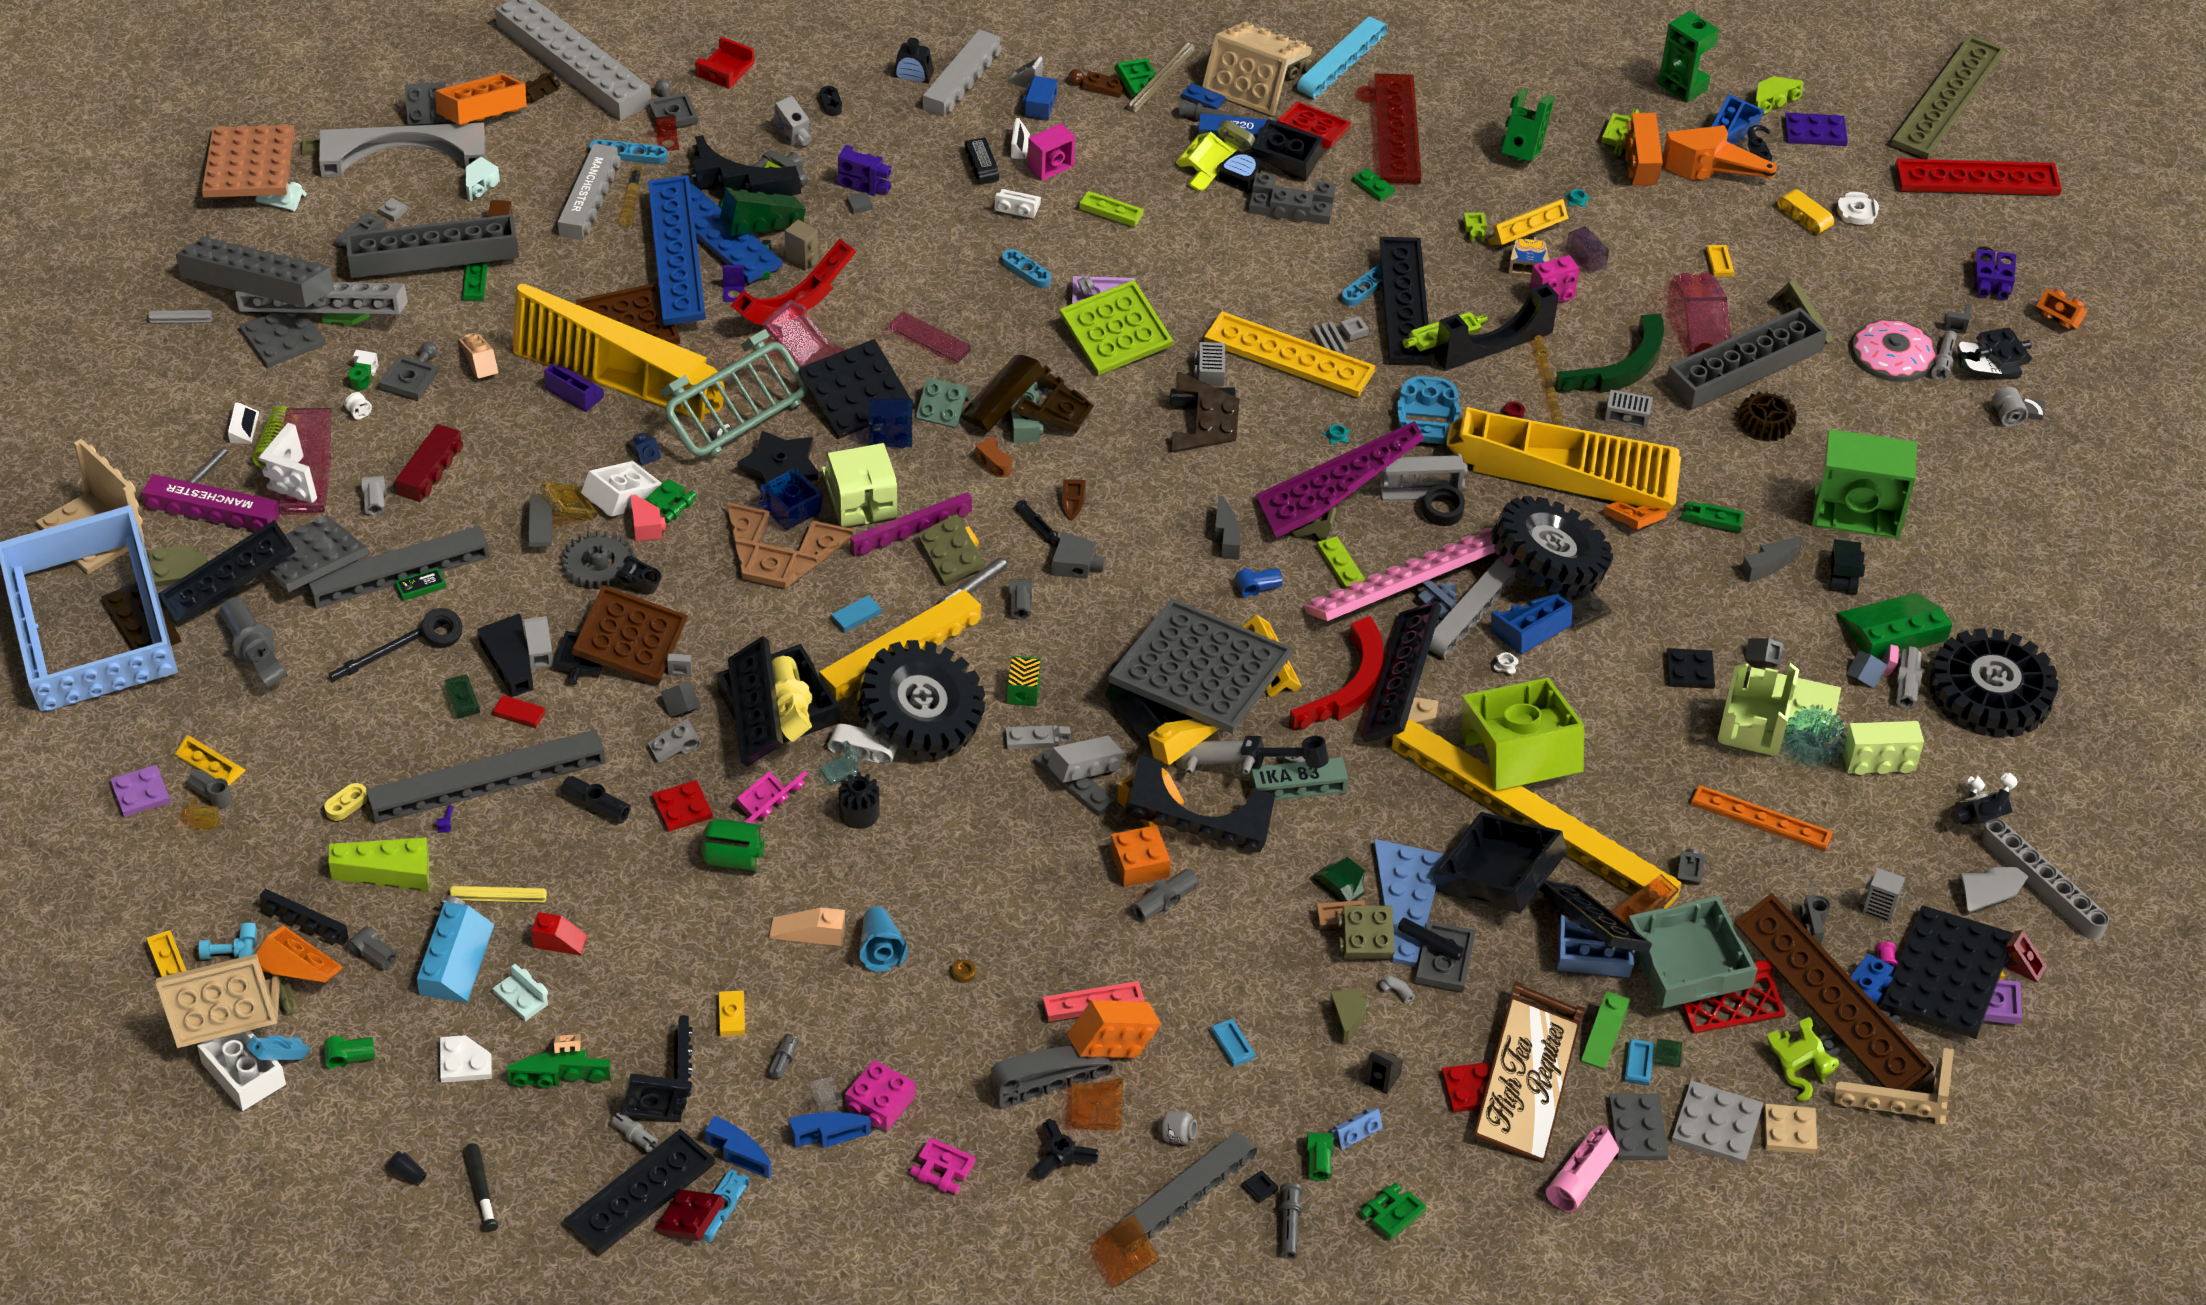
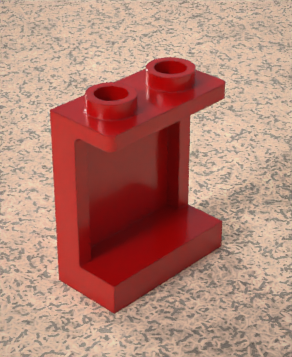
[695,37,755,89]

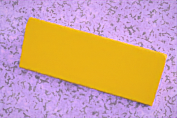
[174,735,246,786]

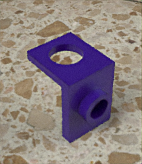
[722,265,745,302]

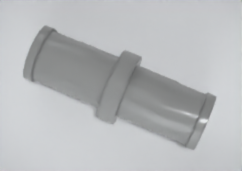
[612,1112,658,1152]

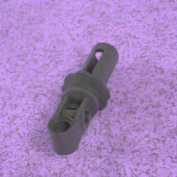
[220,597,288,688]

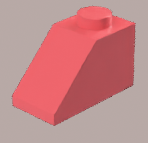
[631,495,666,541]

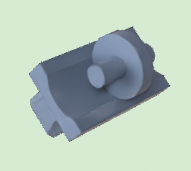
[1418,580,1458,620]

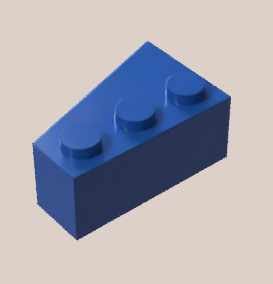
[1711,94,1765,145]
[1491,594,1572,654]

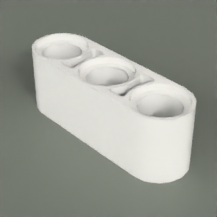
[827,724,898,765]

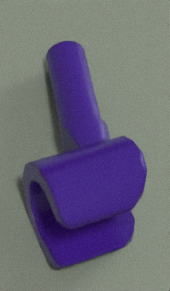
[437,805,454,833]

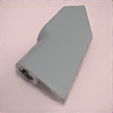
[1958,867,2028,913]

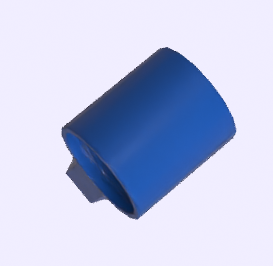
[1235,568,1283,598]

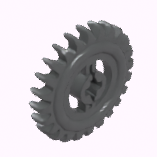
[561,530,635,588]

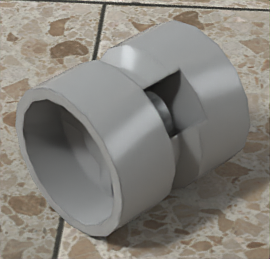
[1992,387,2028,427]

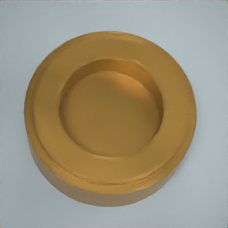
[951,959,976,983]

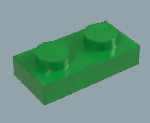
[1352,168,1395,202]

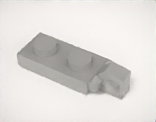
[1006,725,1071,750]

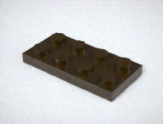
[101,582,181,650]

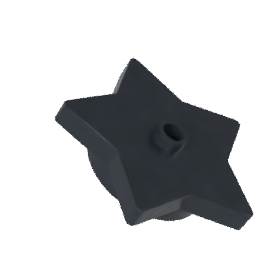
[737,431,819,495]

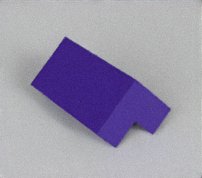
[544,364,604,412]

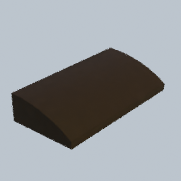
[960,355,1045,432]

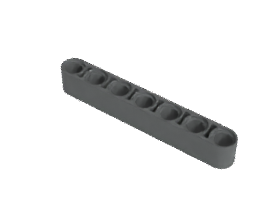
[1113,1132,1258,1252]

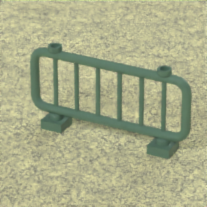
[660,329,808,457]

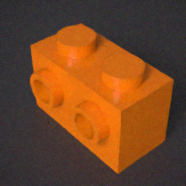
[2036,288,2088,329]

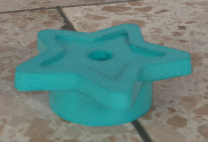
[1565,189,1591,207]
[1323,424,1350,444]

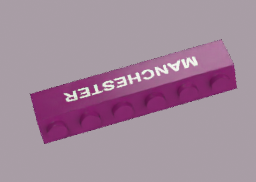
[142,474,280,532]

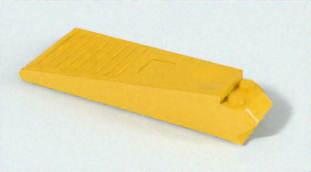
[512,284,725,422]
[1447,407,1681,512]

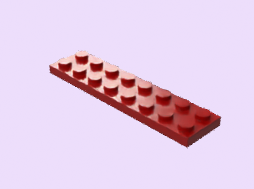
[1895,158,2062,195]

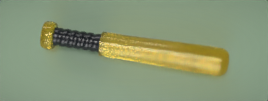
[620,166,643,227]

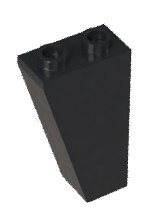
[477,613,534,698]

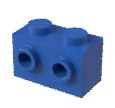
[1022,76,1058,120]
[1851,953,1894,1005]

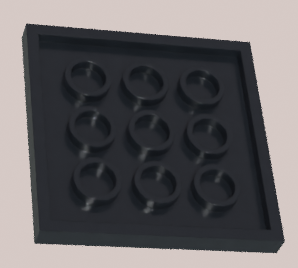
[799,339,915,439]

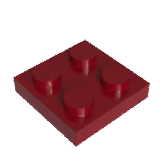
[655,1189,725,1241]

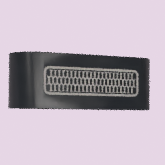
[965,137,999,184]

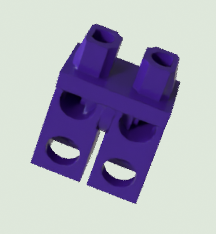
[837,145,892,196]
[1973,249,2016,300]

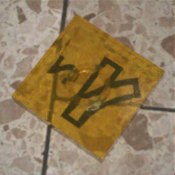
[539,482,598,520]

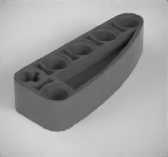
[990,1046,1113,1109]

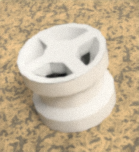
[344,392,372,420]

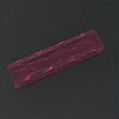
[890,311,971,363]

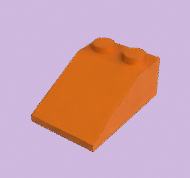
[256,925,344,983]

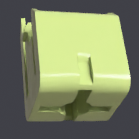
[822,443,897,527]

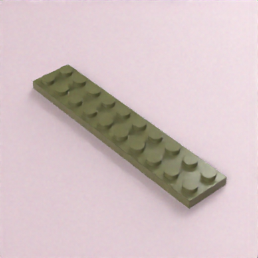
[1891,35,2006,159]

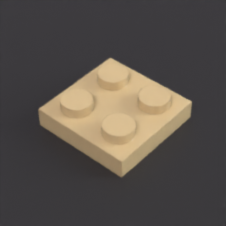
[1764,1104,1818,1154]

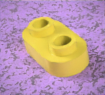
[325,783,368,821]

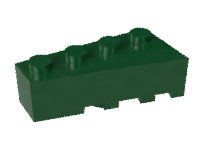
[719,188,806,236]

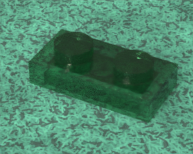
[445,674,480,718]

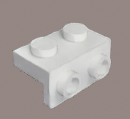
[995,189,1041,219]

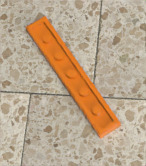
[1691,785,1833,852]

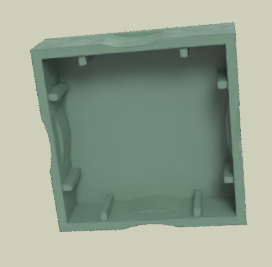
[1627,896,1757,1008]

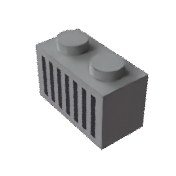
[1194,342,1225,387]
[1605,390,1653,429]
[1861,868,1905,923]

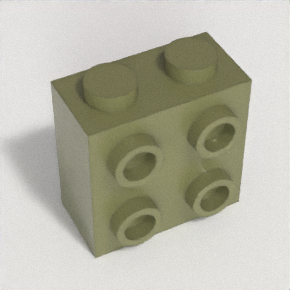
[1337,906,1395,959]

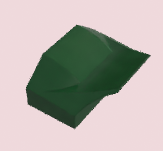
[1313,857,1366,902]

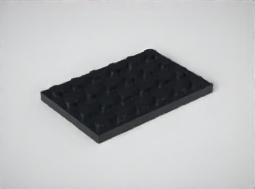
[1881,905,2014,1039]

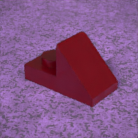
[2005,930,2047,982]

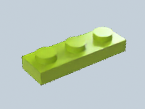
[1079,191,1144,227]
[1317,536,1366,588]

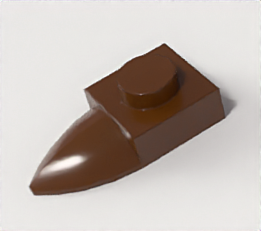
[1062,479,1086,520]

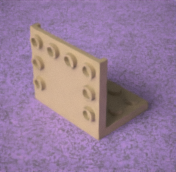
[1202,22,1312,116]
[36,439,145,574]
[156,954,280,1048]

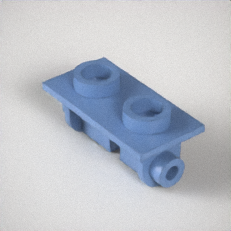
[1330,1107,1383,1150]

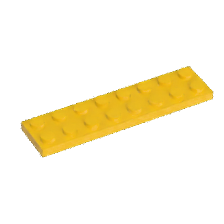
[1204,311,1375,398]

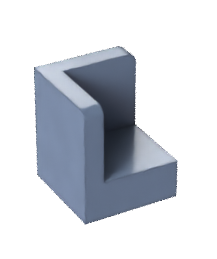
[1847,650,1887,688]

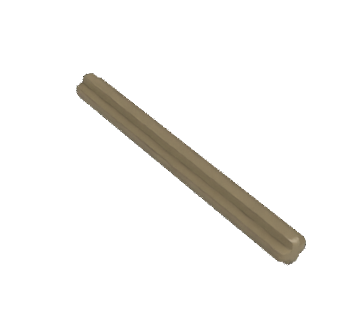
[1127,42,1194,113]

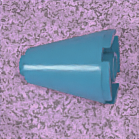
[859,907,908,972]

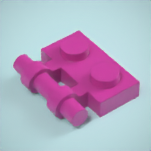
[910,1137,976,1194]

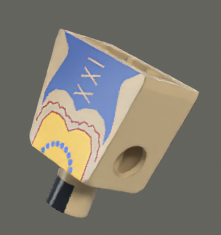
[1508,235,1550,276]

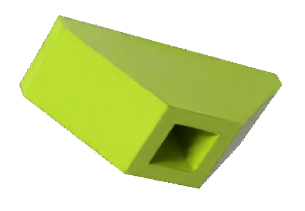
[1755,76,1804,114]

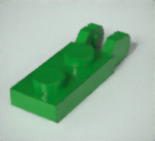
[1681,501,1745,533]

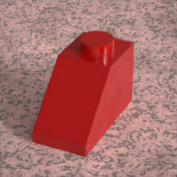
[531,912,587,956]

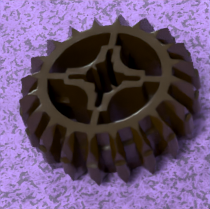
[1738,391,1797,441]

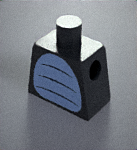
[893,38,934,84]
[1216,151,1262,194]

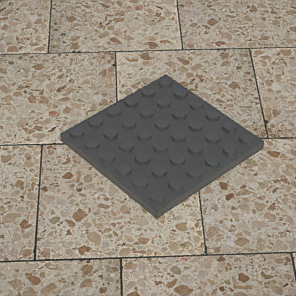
[1108,598,1293,734]

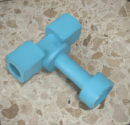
[199,923,257,960]

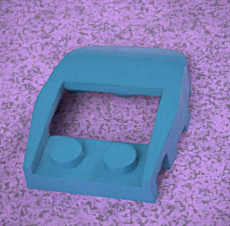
[1398,376,1460,448]

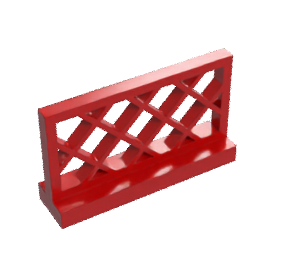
[1682,960,1786,1034]

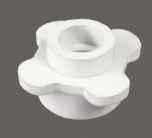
[1494,652,1518,675]

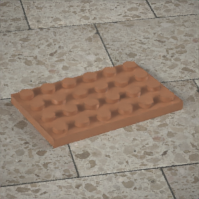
[202,124,295,198]

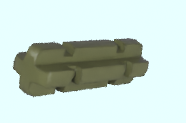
[278,975,297,1015]

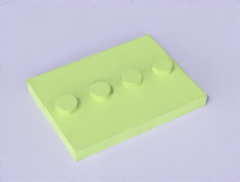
[1747,667,1841,741]

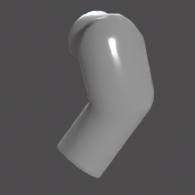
[1380,975,1415,1003]

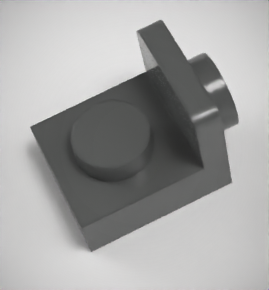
[1677,849,1705,884]

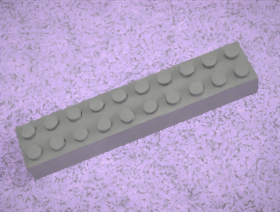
[495,0,651,121]

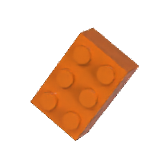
[1623,113,1663,185]
[1067,1000,1161,1058]

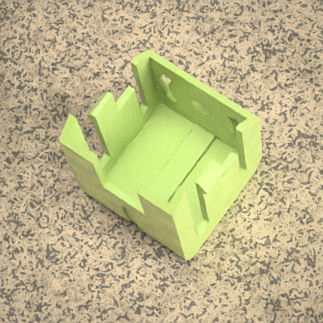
[1718,663,1799,756]

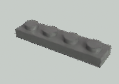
[1034,747,1116,816]

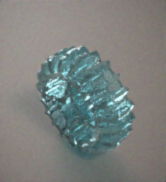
[1785,704,1848,766]

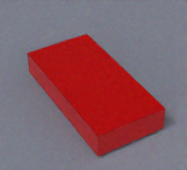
[493,695,546,729]

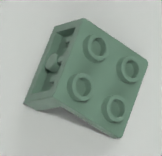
[916,377,972,427]

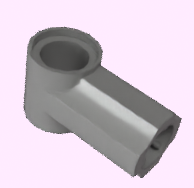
[362,476,386,516]

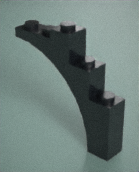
[690,135,801,196]

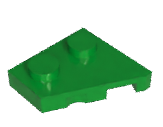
[1114,58,1156,98]

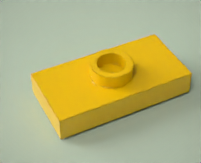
[719,991,745,1036]

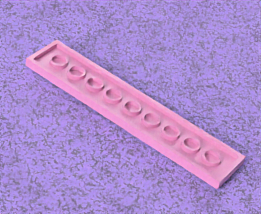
[1304,528,1496,621]

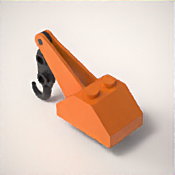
[1662,125,1777,180]

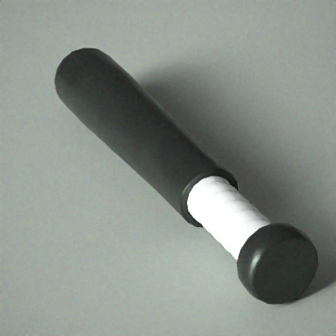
[464,1143,499,1232]

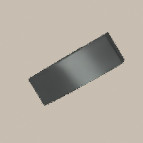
[529,493,554,547]
[1214,496,1240,560]
[1741,536,1803,582]

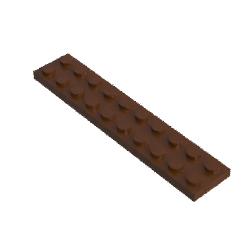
[1734,893,1934,1091]

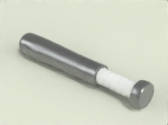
[937,557,1008,604]

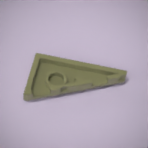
[1772,279,1834,344]

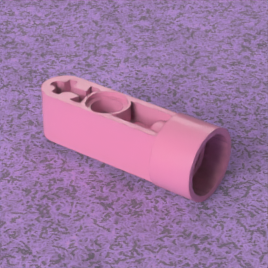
[1546,1126,1619,1213]

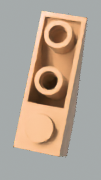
[459,333,498,378]

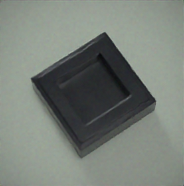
[1242,1170,1279,1203]

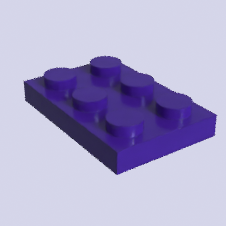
[1784,113,1848,146]

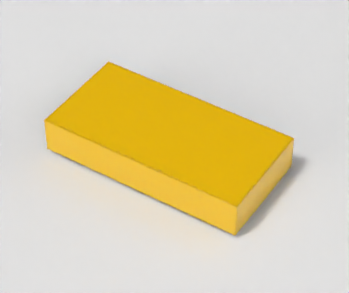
[1706,245,1734,277]

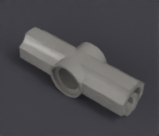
[1896,646,1922,709]

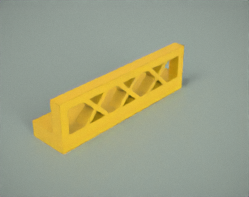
[1488,199,1569,245]
[1242,615,1302,697]

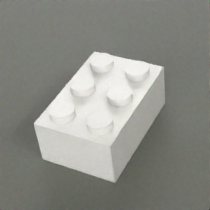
[197,1030,286,1111]

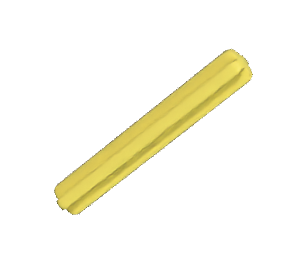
[450,886,547,903]

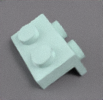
[255,182,307,212]

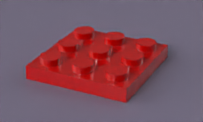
[1277,101,1351,149]

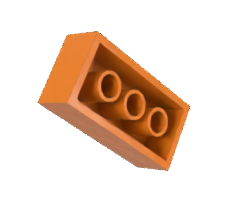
[435,73,527,125]

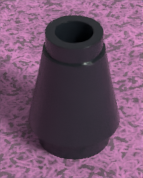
[387,1151,427,1186]

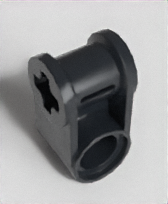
[615,556,661,595]

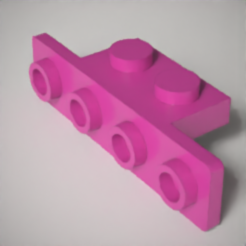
[734,771,808,823]

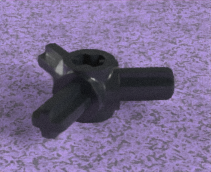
[1033,1119,1099,1180]

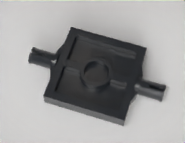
[1975,327,2032,369]
[554,631,603,685]

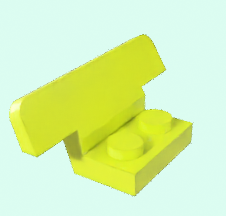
[1176,132,1239,191]

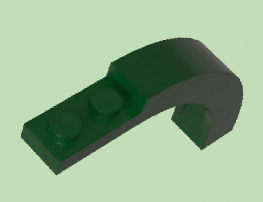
[1555,313,1664,393]

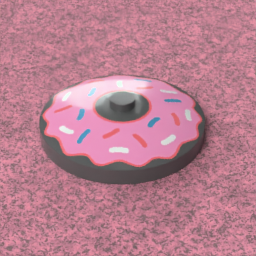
[1852,320,1937,382]

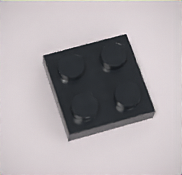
[1666,648,1715,689]

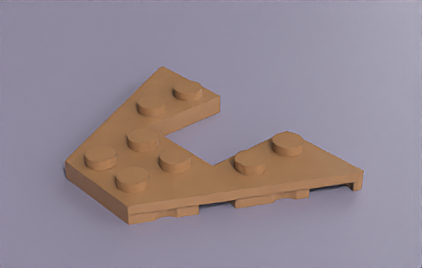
[727,502,855,589]

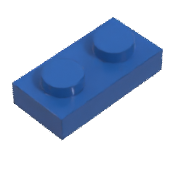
[1181,83,1226,110]

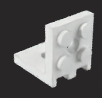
[259,423,317,503]

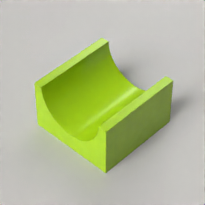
[1462,677,1585,790]

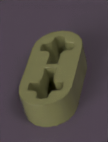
[1217,120,1255,150]

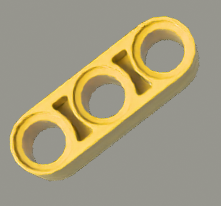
[1777,189,1834,235]

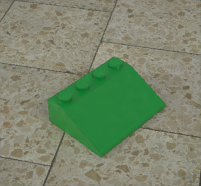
[1837,592,1953,659]

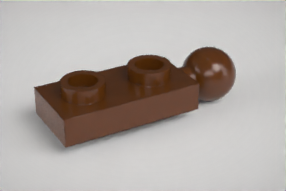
[1068,69,1125,98]

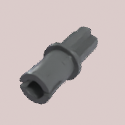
[768,1034,799,1079]

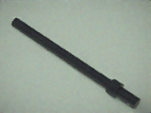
[329,621,447,681]

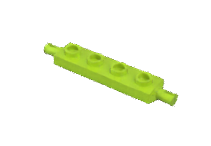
[1403,312,1488,351]

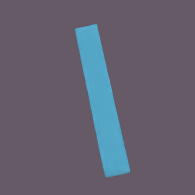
[1297,17,1388,99]

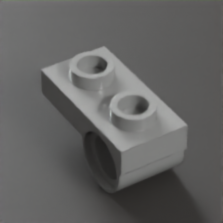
[648,718,701,763]

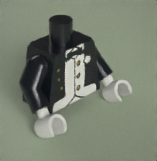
[1951,773,2017,825]

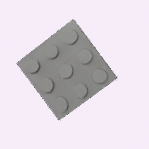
[1671,1080,1763,1165]

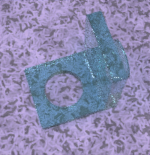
[820,740,859,785]

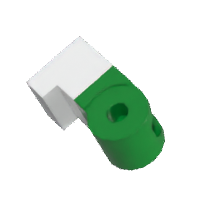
[348,350,379,391]

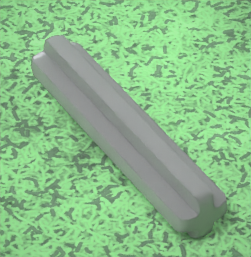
[148,310,213,323]

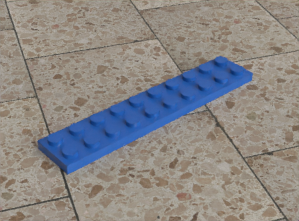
[648,175,706,326]

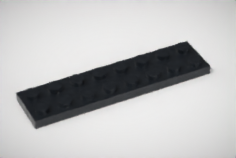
[1379,237,1432,365]
[1361,601,1442,743]

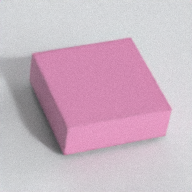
[1882,645,1899,676]

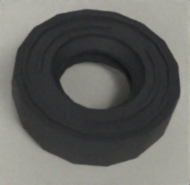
[421,608,463,648]

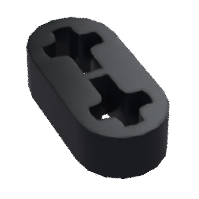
[820,86,842,116]

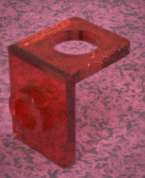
[656,115,679,151]

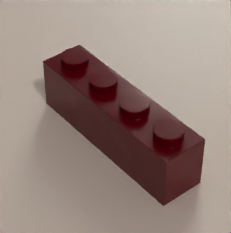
[395,424,463,502]

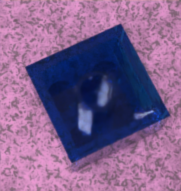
[868,399,913,448]
[759,468,823,530]

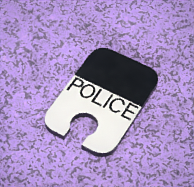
[1957,342,2022,379]

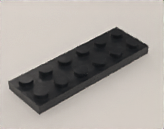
[158,520,296,626]
[728,636,783,767]
[1539,880,1652,954]
[564,1129,715,1256]

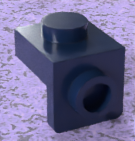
[627,433,661,465]

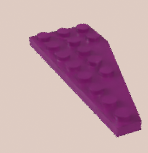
[1256,421,1424,538]

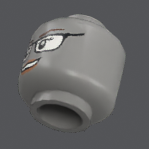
[1158,1110,1197,1145]

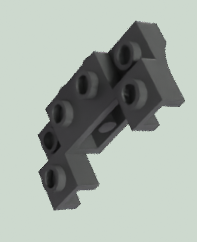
[1249,173,1336,225]

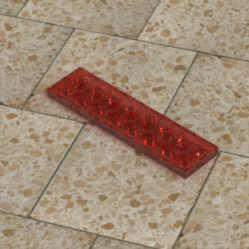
[1374,73,1421,184]

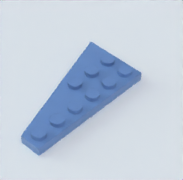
[1374,839,1444,968]

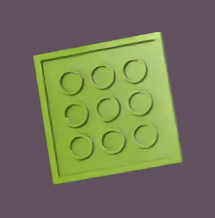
[1059,280,1173,376]

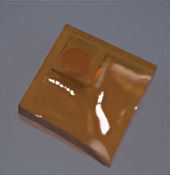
[1070,1078,1123,1130]
[1093,1214,1161,1287]

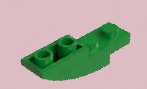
[507,1049,612,1088]

